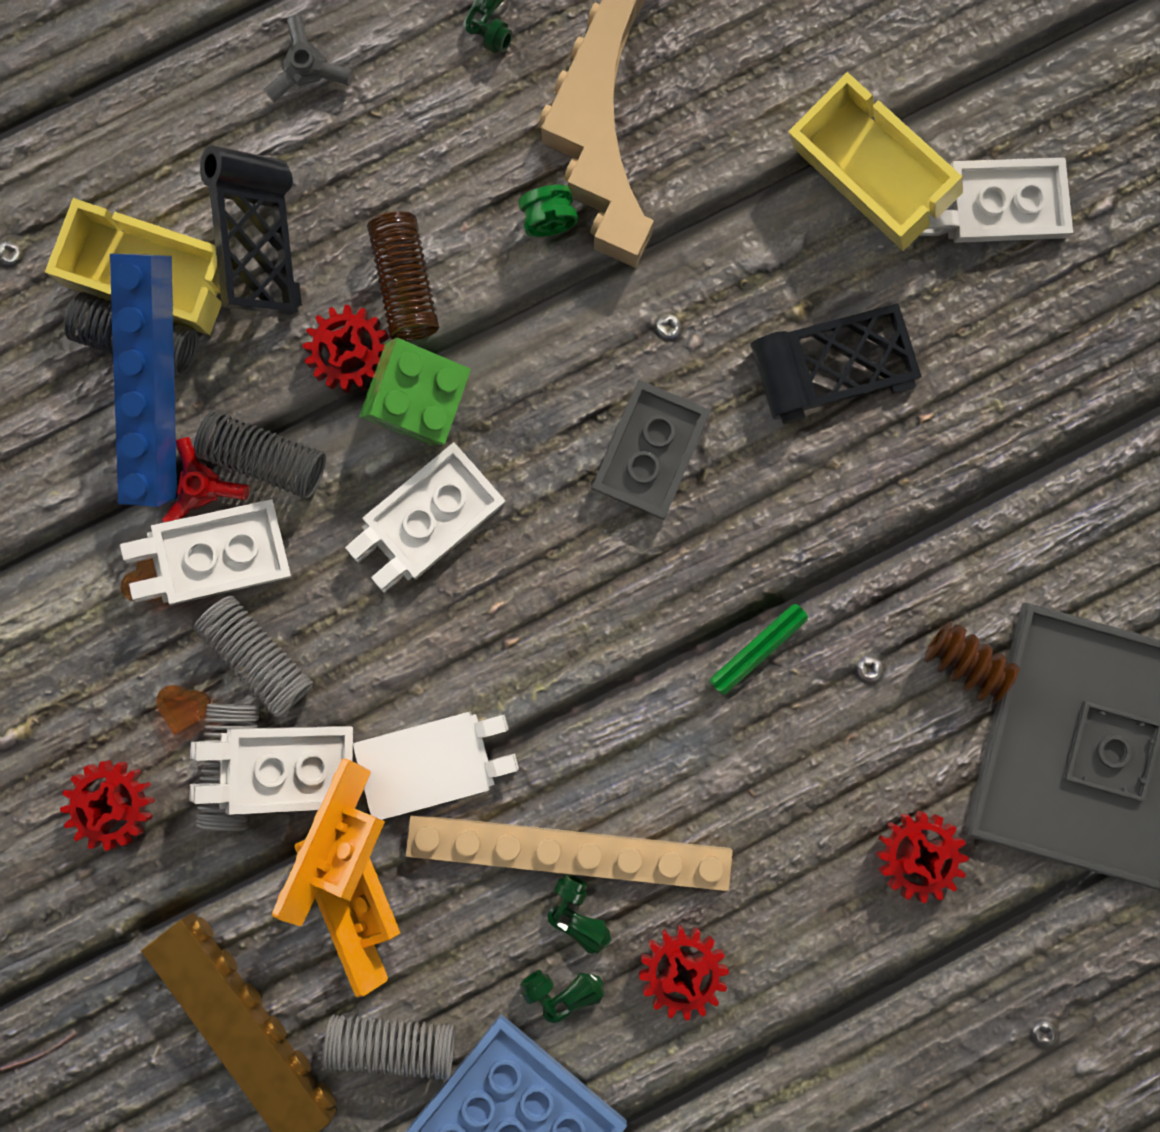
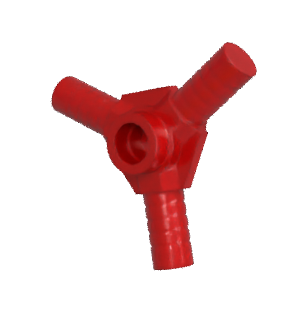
[162,437,250,523]

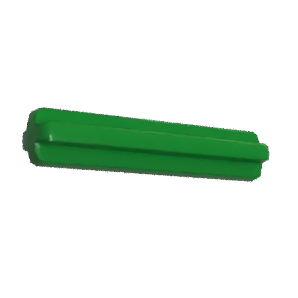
[710,604,809,695]

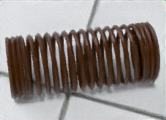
[367,211,440,341]

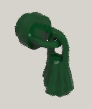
[463,0,513,53]
[547,874,611,954]
[520,970,604,1023]

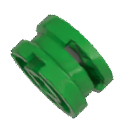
[518,185,578,237]

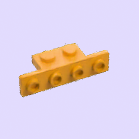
[272,758,385,926]
[295,839,401,998]

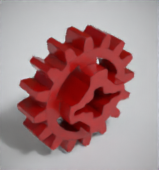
[302,304,389,393]
[60,760,155,851]
[876,811,969,903]
[639,925,729,1021]

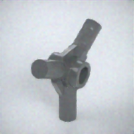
[263,15,353,102]

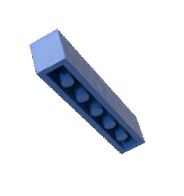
[110,254,177,507]

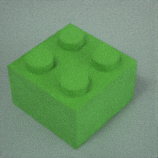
[359,338,471,446]

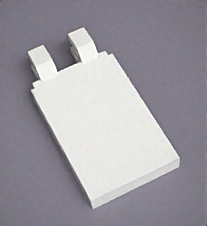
[920,158,1073,243]
[345,442,506,593]
[120,499,291,605]
[352,711,519,820]
[189,726,353,815]

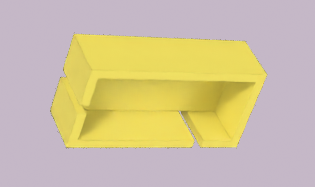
[788,72,963,251]
[45,198,233,335]

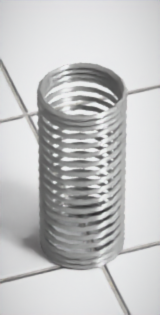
[194,596,313,717]
[195,703,260,831]
[323,1014,455,1081]

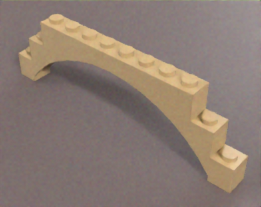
[538,0,654,268]

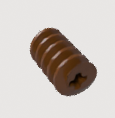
[923,621,1020,703]

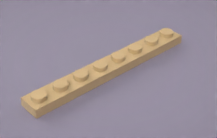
[406,814,733,891]

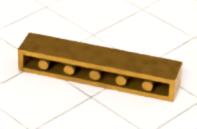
[141,912,337,1132]

